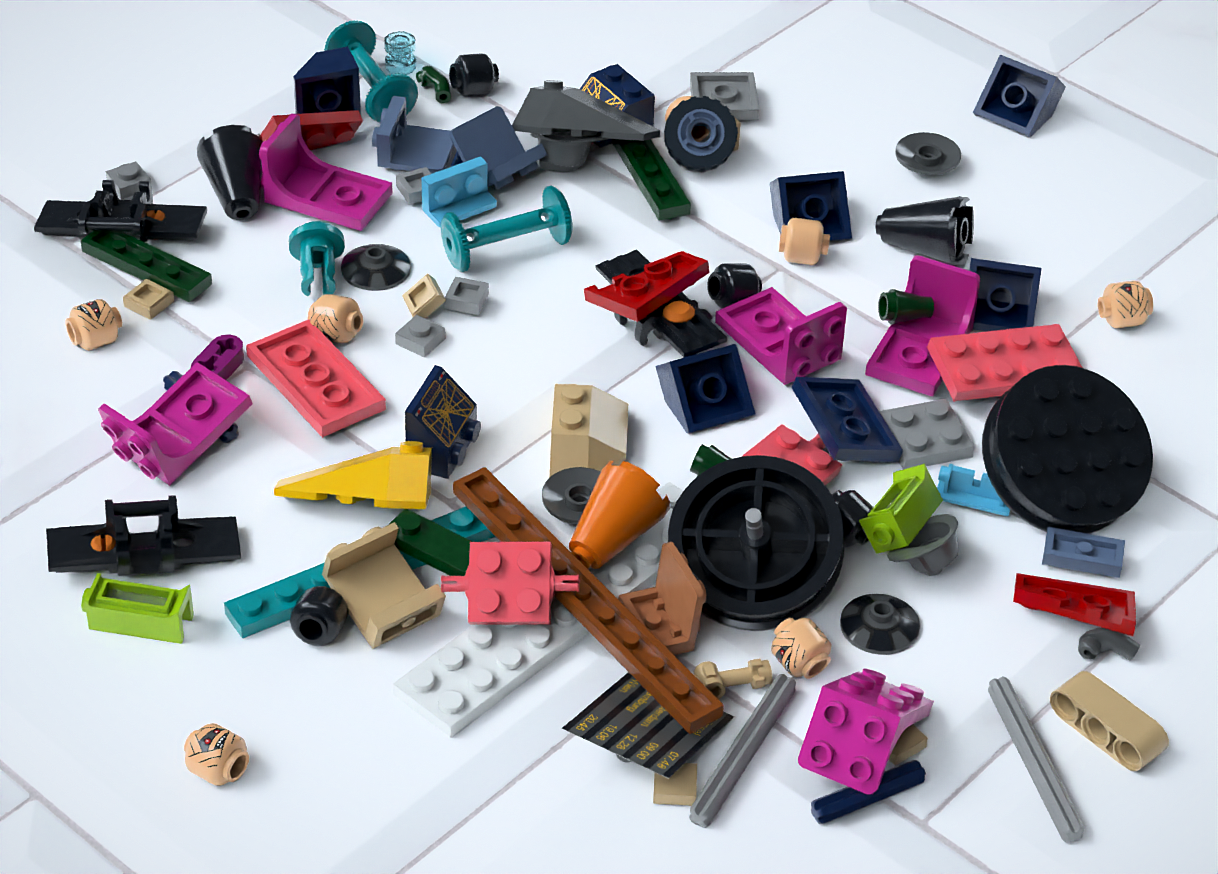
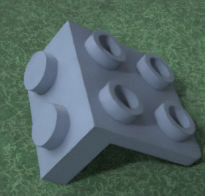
[372,96,454,174]
[449,106,548,190]

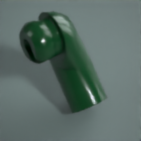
[416,65,451,104]

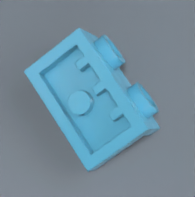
[421,156,497,227]

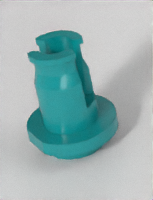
[288,221,345,297]

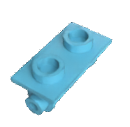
[937,463,1010,517]

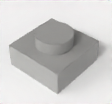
[105,161,151,199]
[395,167,431,205]
[444,276,489,315]
[395,314,446,358]

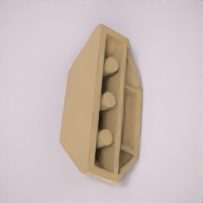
[549,384,629,477]

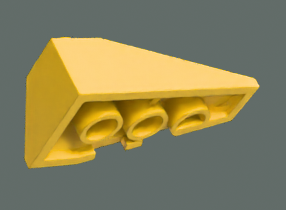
[274,441,432,509]

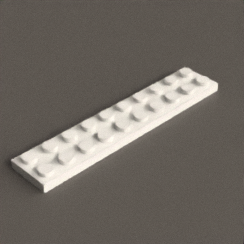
[392,481,684,738]

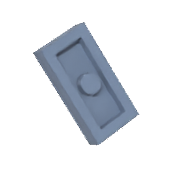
[1042,527,1125,578]

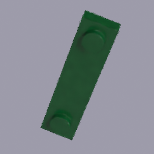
[612,139,691,221]
[80,230,212,303]
[388,509,472,576]

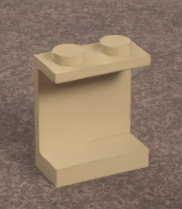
[322,522,446,649]

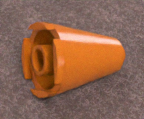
[569,461,670,569]

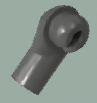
[1078,627,1141,661]

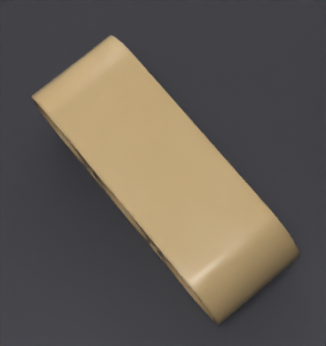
[1050,671,1169,771]

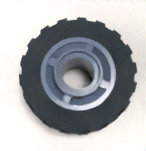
[664,96,738,172]

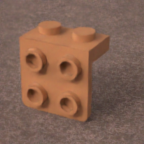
[618,542,706,655]

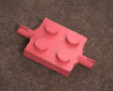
[742,424,843,486]
[441,542,580,625]

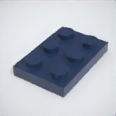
[792,377,903,462]

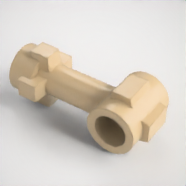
[694,658,772,699]

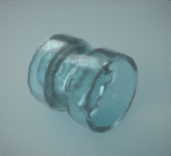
[384,31,417,75]

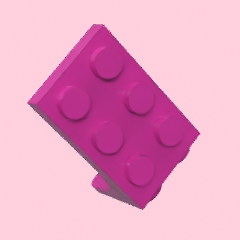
[259,113,393,231]
[865,255,980,397]
[715,287,847,385]
[98,362,253,486]
[798,668,934,794]

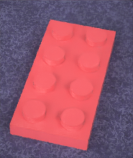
[246,319,386,438]
[927,324,1083,402]

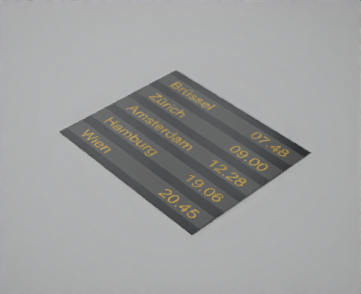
[561,672,735,779]

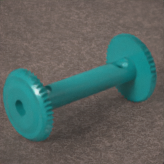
[324,20,418,122]
[441,185,573,272]

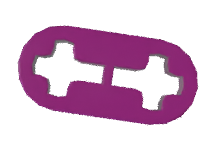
[191,334,244,380]

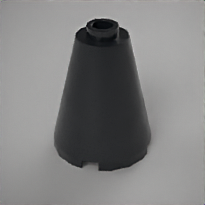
[196,124,263,221]
[875,196,974,265]

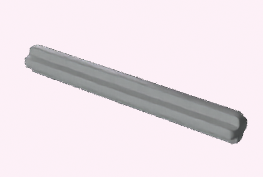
[689,674,796,827]
[987,676,1084,843]

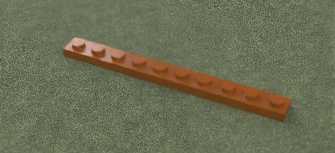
[453,467,724,734]

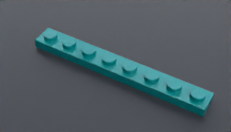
[223,506,496,639]

